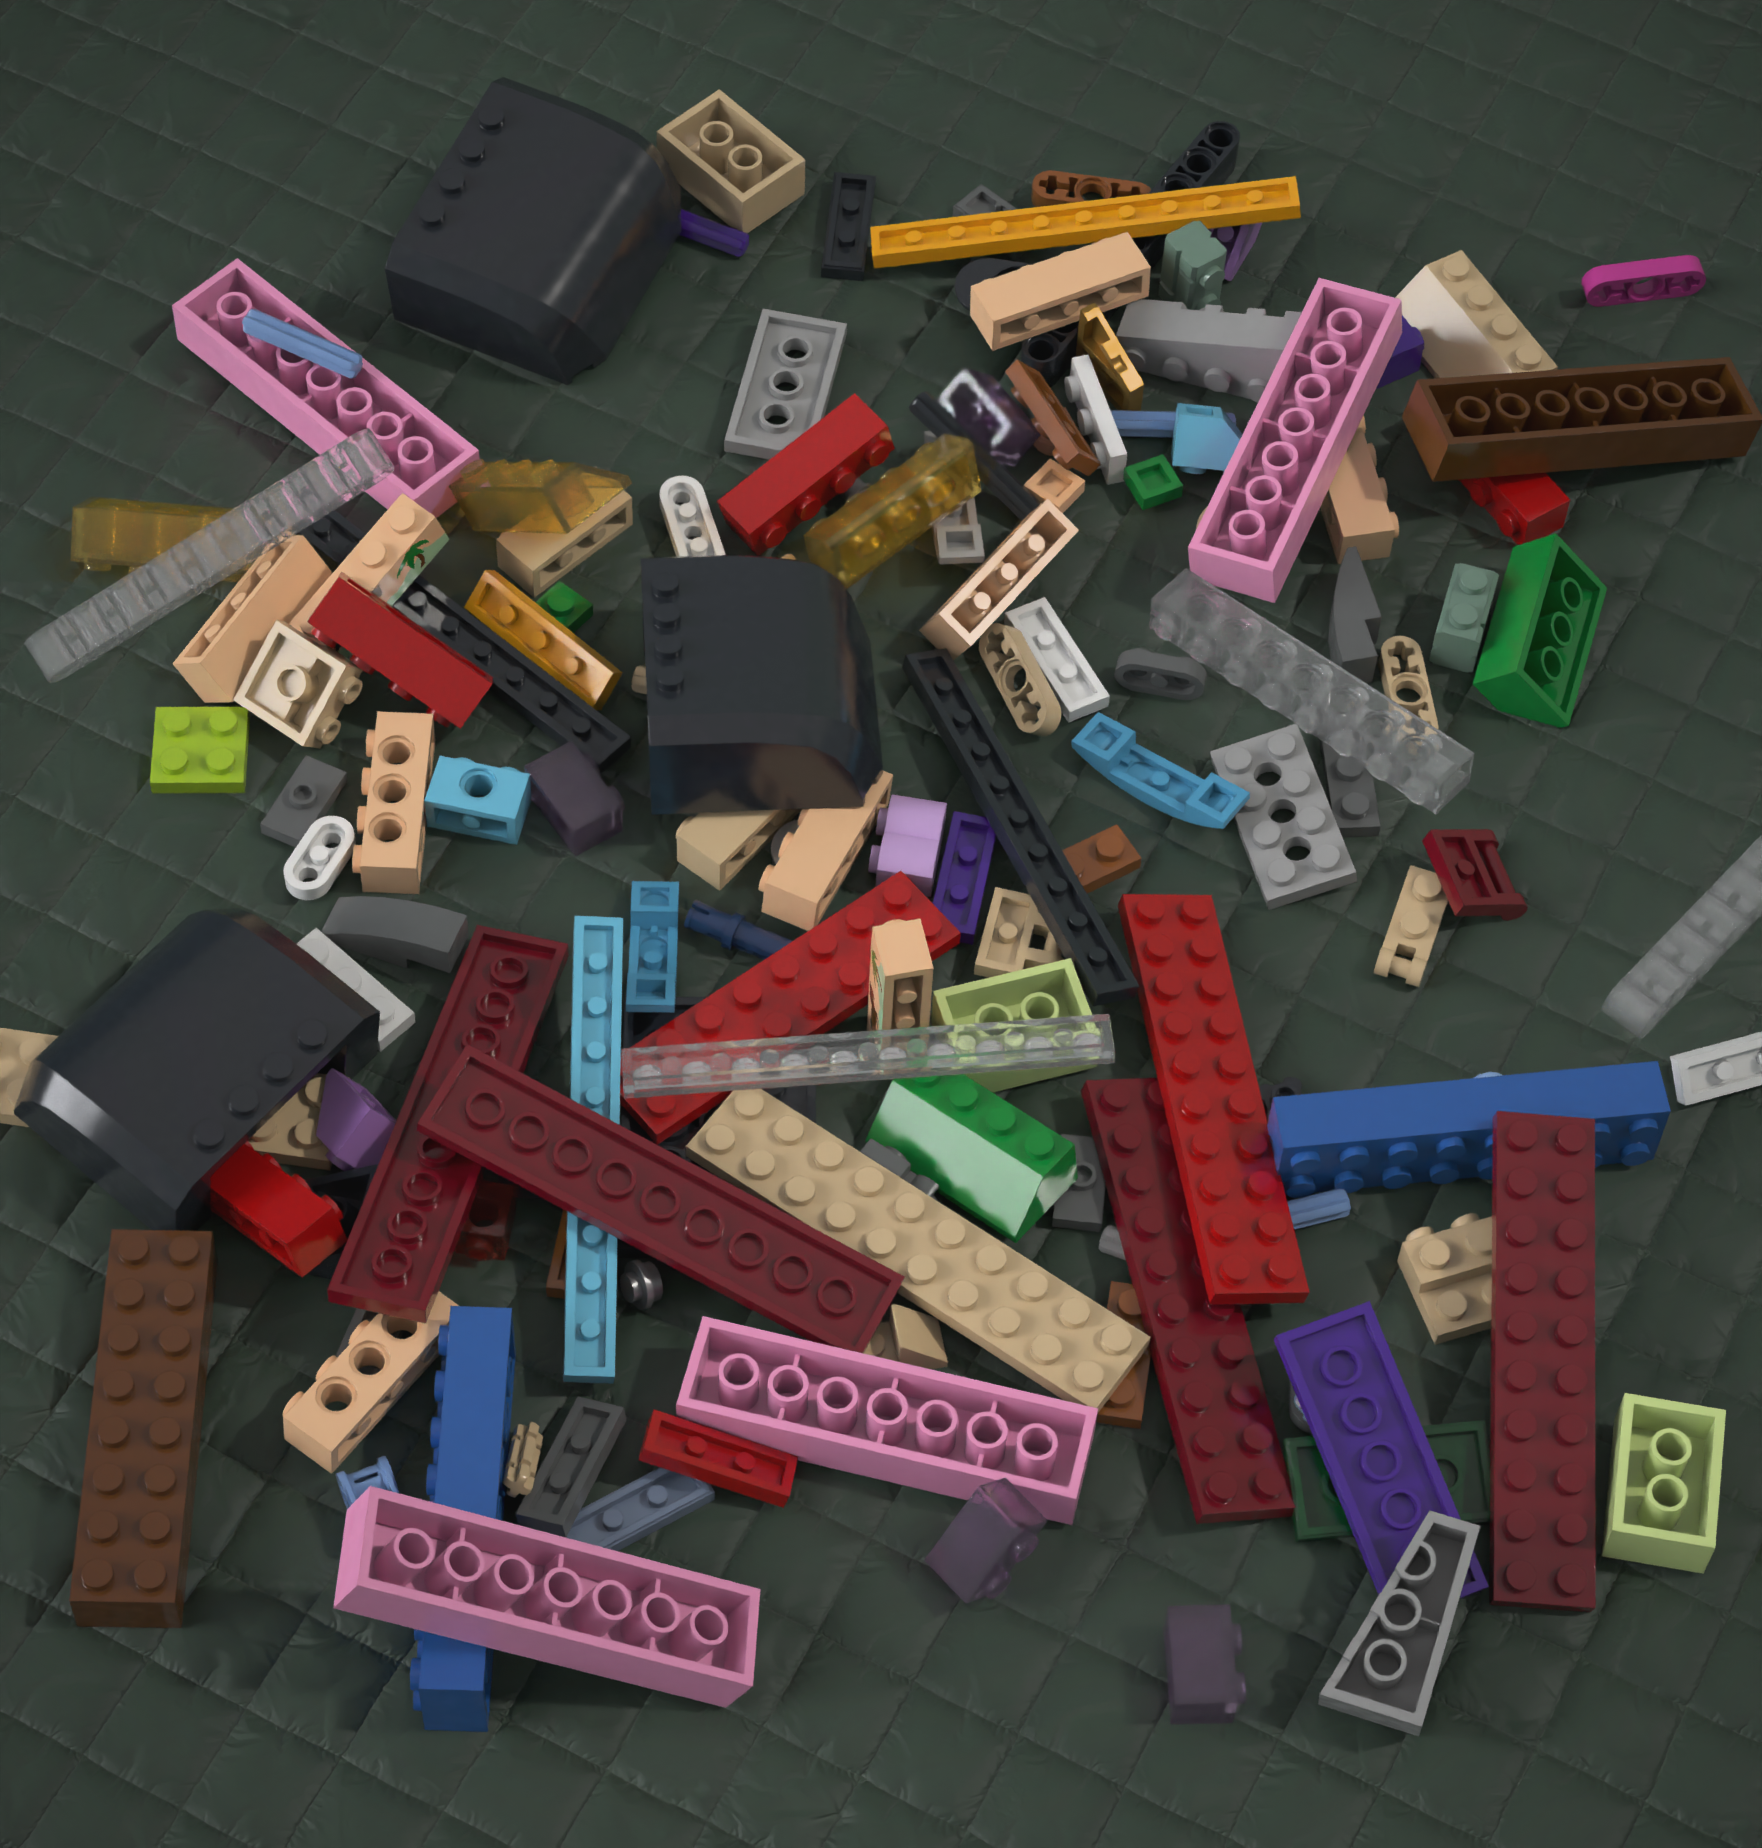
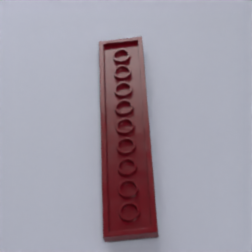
[327,925,569,1323]
[417,1044,905,1354]
[1081,1078,1296,1524]
[1489,1111,1596,1612]

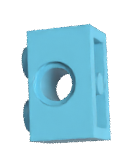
[424,756,532,845]

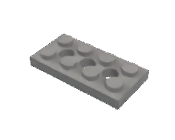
[724,309,847,459]
[1210,723,1357,910]

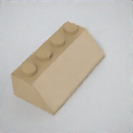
[1395,250,1558,378]

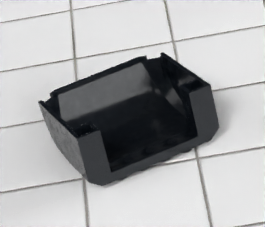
[385,77,682,385]
[640,555,883,815]
[14,908,380,1231]

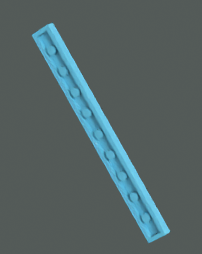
[563,916,623,1384]

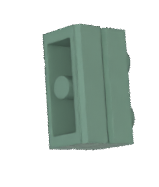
[1158,221,1227,310]
[1429,563,1499,673]

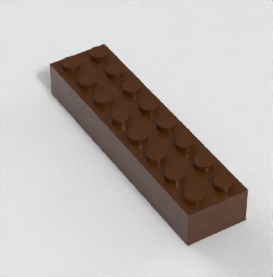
[1402,357,1762,482]
[69,1229,218,1628]

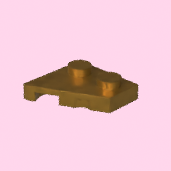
[1075,303,1144,411]

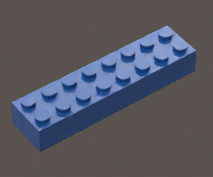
[1267,1061,1671,1198]
[410,1306,516,1732]

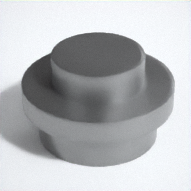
[620,1260,663,1310]

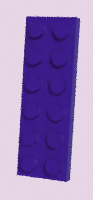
[1273,1301,1489,1600]

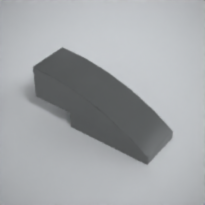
[1328,546,1382,688]
[321,896,469,973]

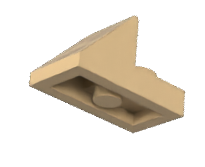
[864,1304,948,1369]

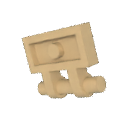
[974,887,1064,978]

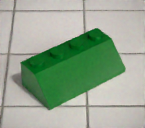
[1473,533,1607,728]
[865,1049,1078,1243]

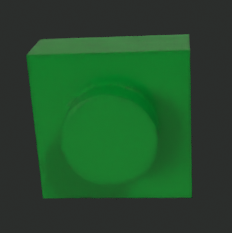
[1123,454,1183,511]
[535,581,593,633]

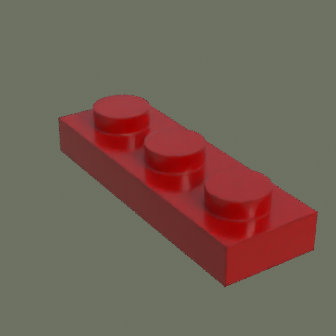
[638,1409,798,1508]

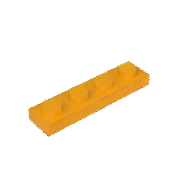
[464,570,623,710]

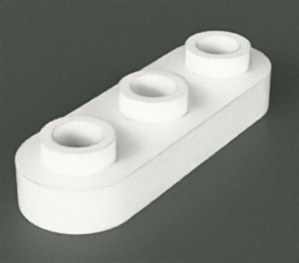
[659,476,726,557]

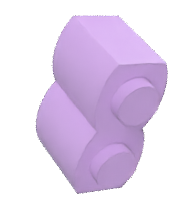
[868,795,947,897]

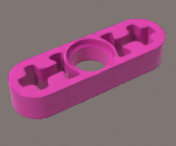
[1581,255,1706,307]

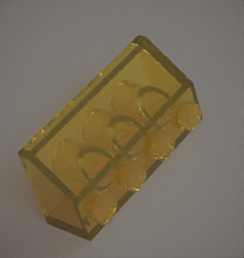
[803,434,981,589]
[449,459,632,534]
[71,497,269,582]

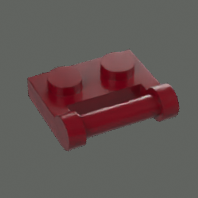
[1422,829,1528,921]

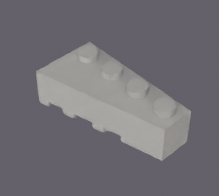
[1116,299,1301,402]
[1318,1511,1480,1736]

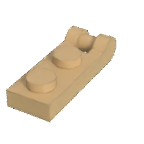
[1374,865,1448,987]

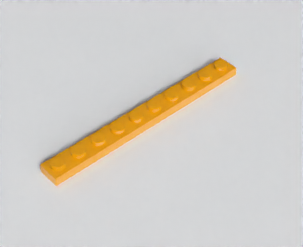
[870,176,1301,269]

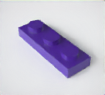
[933,811,997,945]

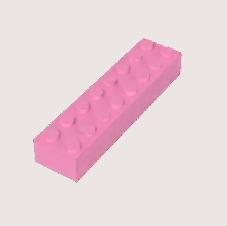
[172,258,481,518]
[1188,278,1402,603]
[676,1316,1098,1525]
[333,1486,761,1708]

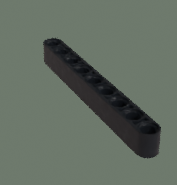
[1021,121,1240,388]

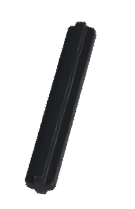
[909,391,1041,521]

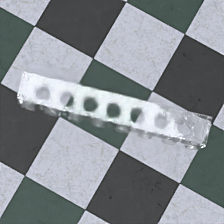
[1150,568,1474,814]

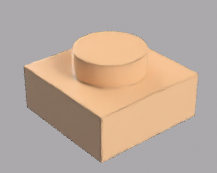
[1024,459,1085,513]

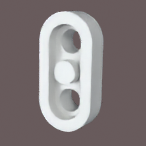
[284,816,356,900]

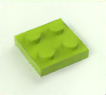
[150,707,250,793]

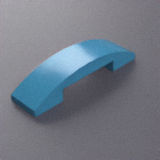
[1071,712,1250,829]
[626,881,679,1013]

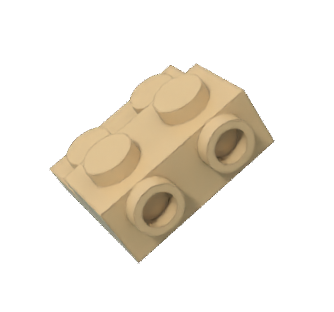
[233,620,363,749]
[1397,1213,1492,1345]

